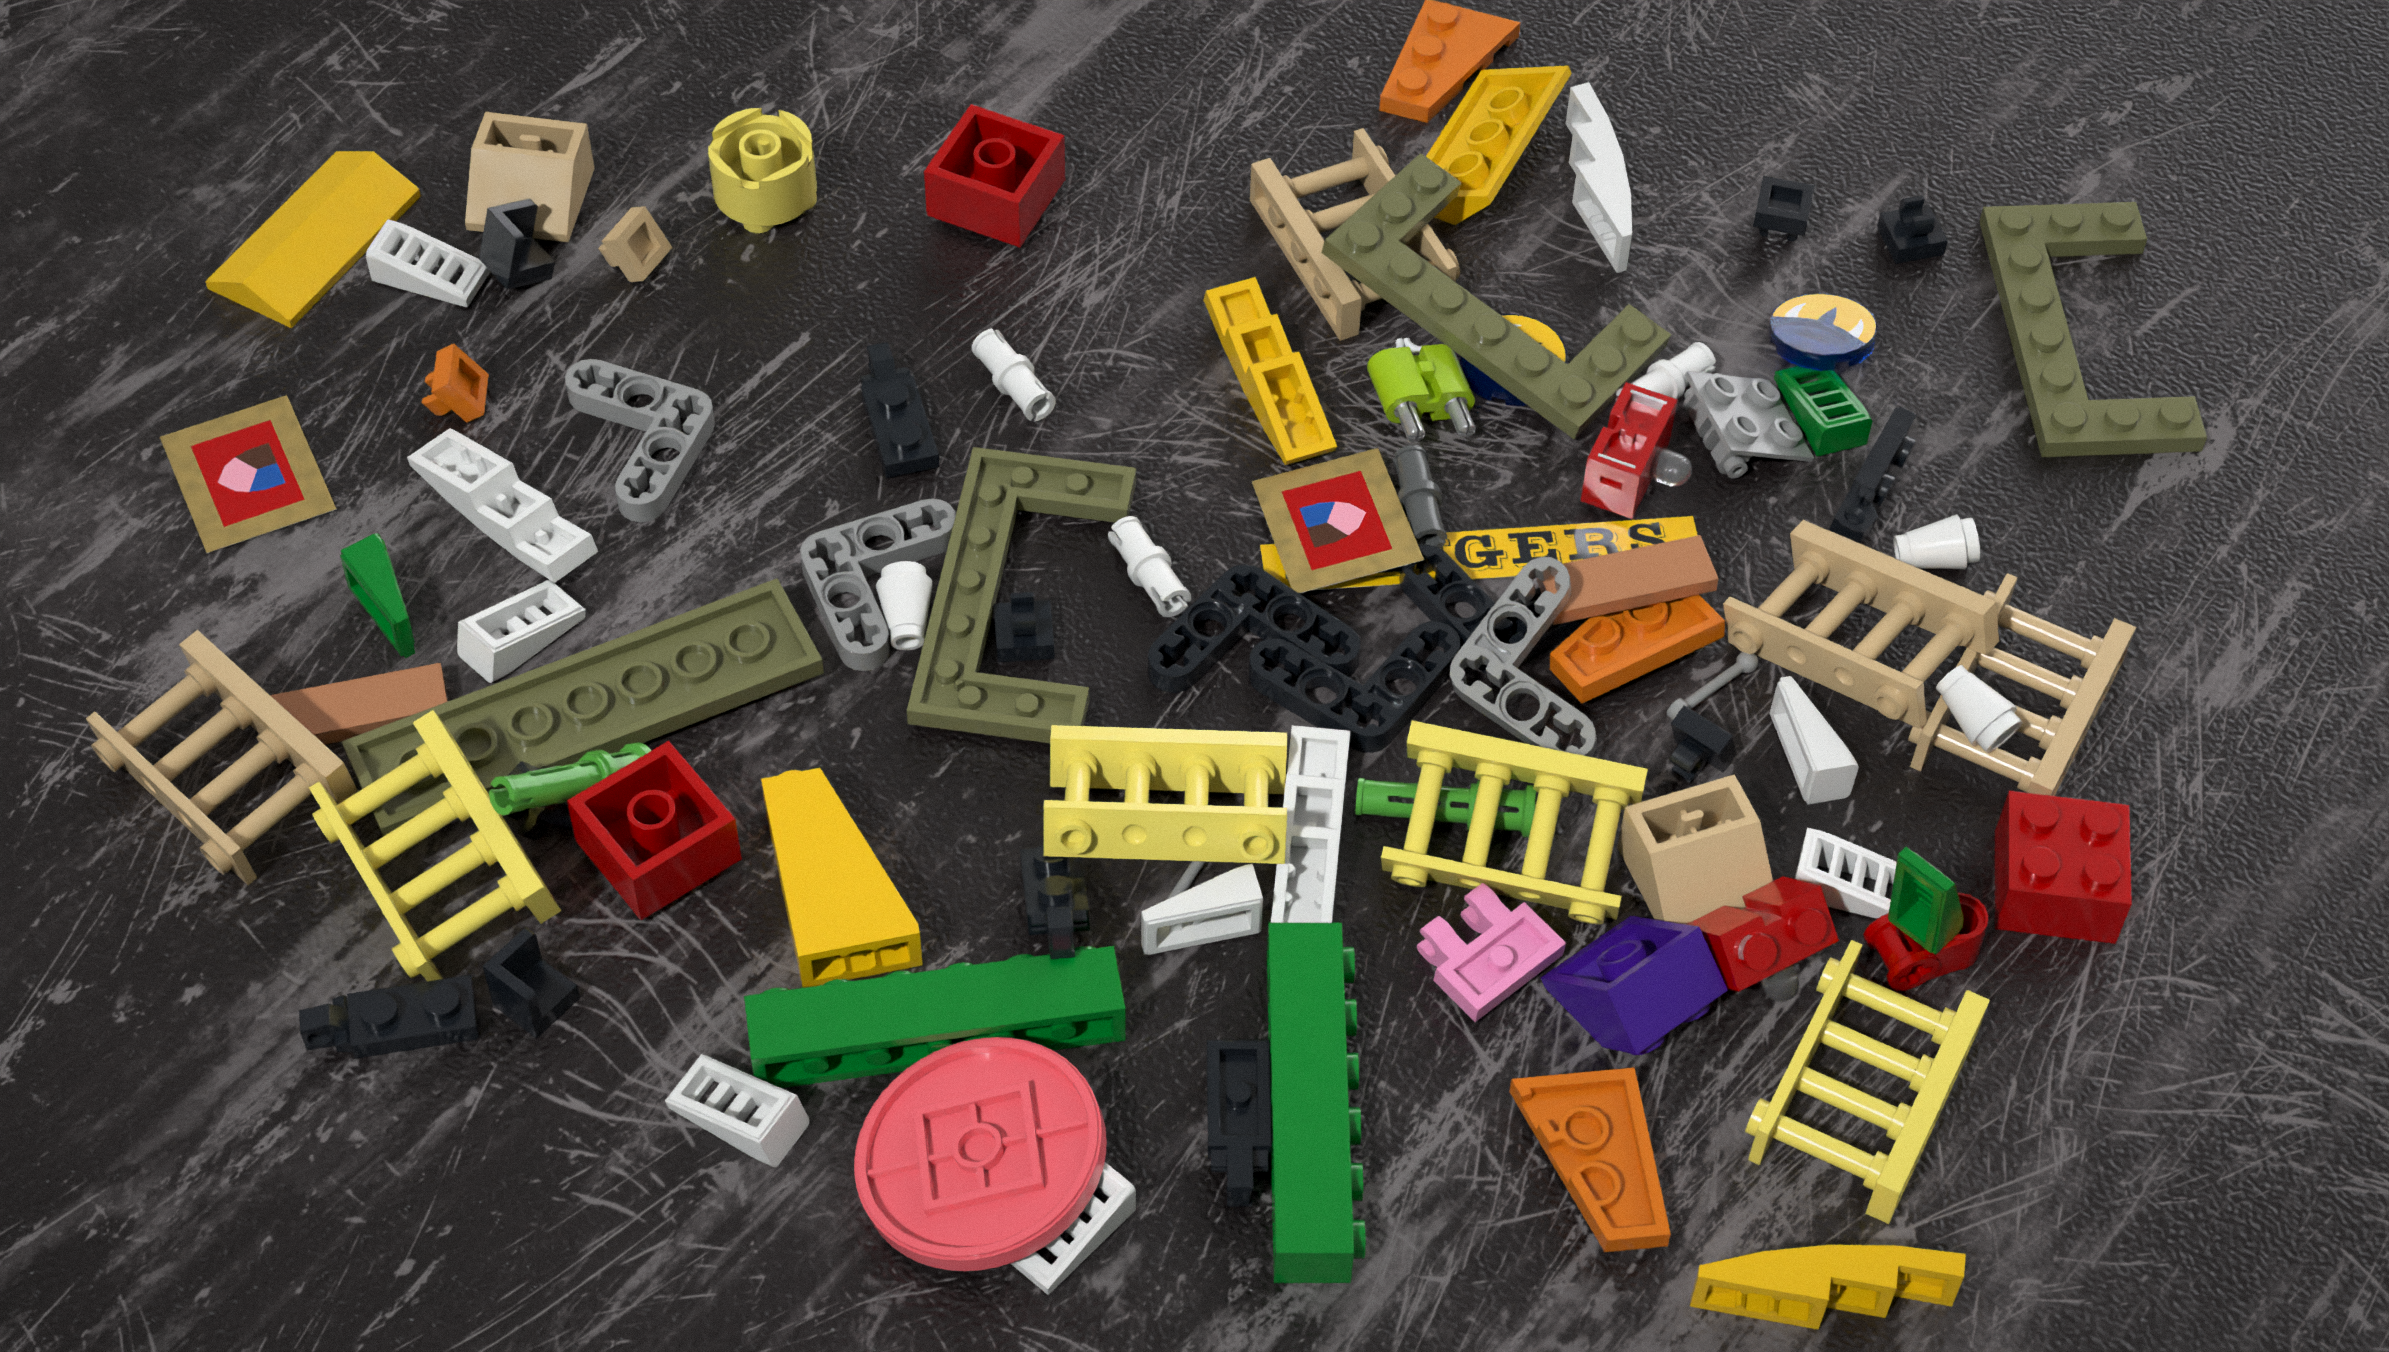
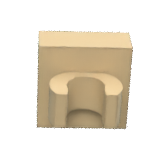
[598,206,673,282]

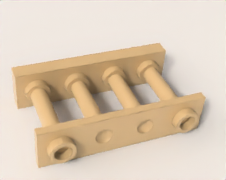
[1250,128,1460,341]
[1723,520,1999,729]
[1908,573,2136,796]
[86,630,358,885]

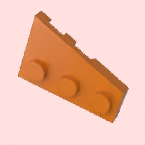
[1379,0,1521,123]
[1550,594,1725,704]
[1509,1067,1671,1252]

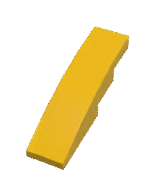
[1203,277,1337,465]
[1690,1245,1966,1330]

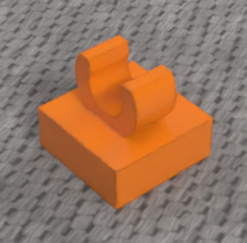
[422,344,489,422]

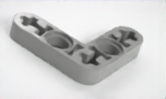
[565,359,715,522]
[800,498,956,671]
[1450,557,1597,757]

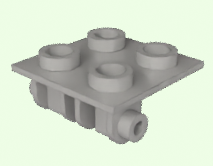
[1683,371,1814,478]

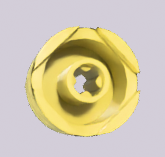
[708,108,817,233]

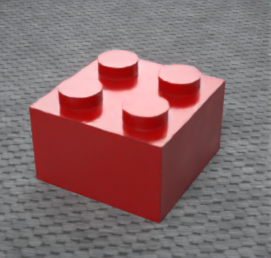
[924,104,1065,247]
[567,741,742,920]
[1995,791,2132,944]

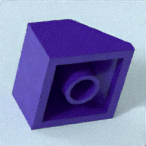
[1541,916,1728,1055]

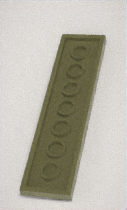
[341,578,824,837]

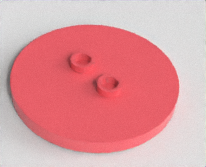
[854,1037,1107,1271]

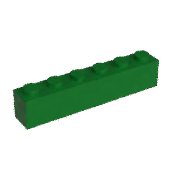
[1267,922,1366,1283]
[744,946,1125,1088]

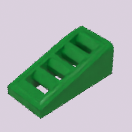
[1774,360,1873,457]
[340,533,415,659]
[1888,847,1964,955]

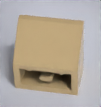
[465,112,595,242]
[1617,774,1773,924]

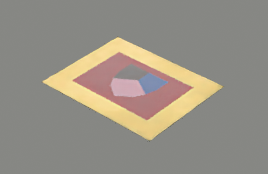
[160,395,336,553]
[1252,448,1424,593]

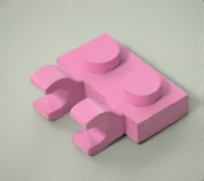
[1417,883,1566,1022]

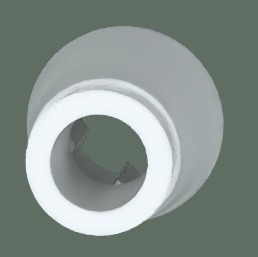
[1893,514,1980,569]
[876,561,933,650]
[1936,665,2023,753]

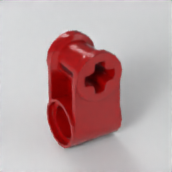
[1863,893,1989,991]

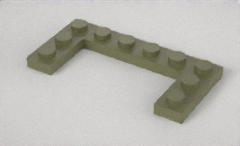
[1321,153,1672,439]
[1979,202,2207,457]
[907,447,1136,743]

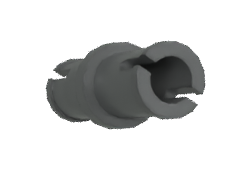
[1393,445,1447,548]

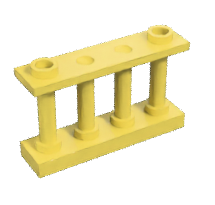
[309,710,562,982]
[1381,720,1648,924]
[1044,725,1287,864]
[1745,940,1990,1224]

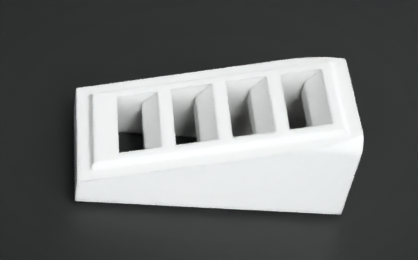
[366,220,490,307]
[457,580,586,683]
[1770,676,1859,805]
[1795,827,1897,919]
[1141,864,1263,955]
[665,1054,809,1167]
[1010,1162,1136,1295]

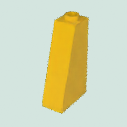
[761,768,923,988]

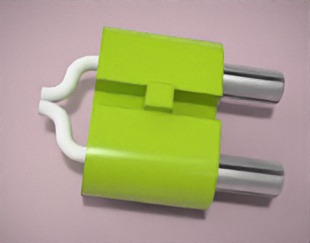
[1367,338,1476,442]

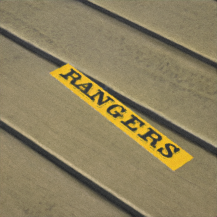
[1260,516,1697,590]

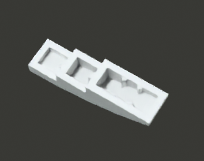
[1566,82,1632,273]
[407,428,598,583]
[1271,725,1350,923]

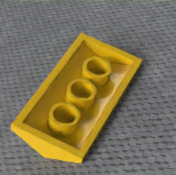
[1426,66,1572,225]
[205,151,421,328]

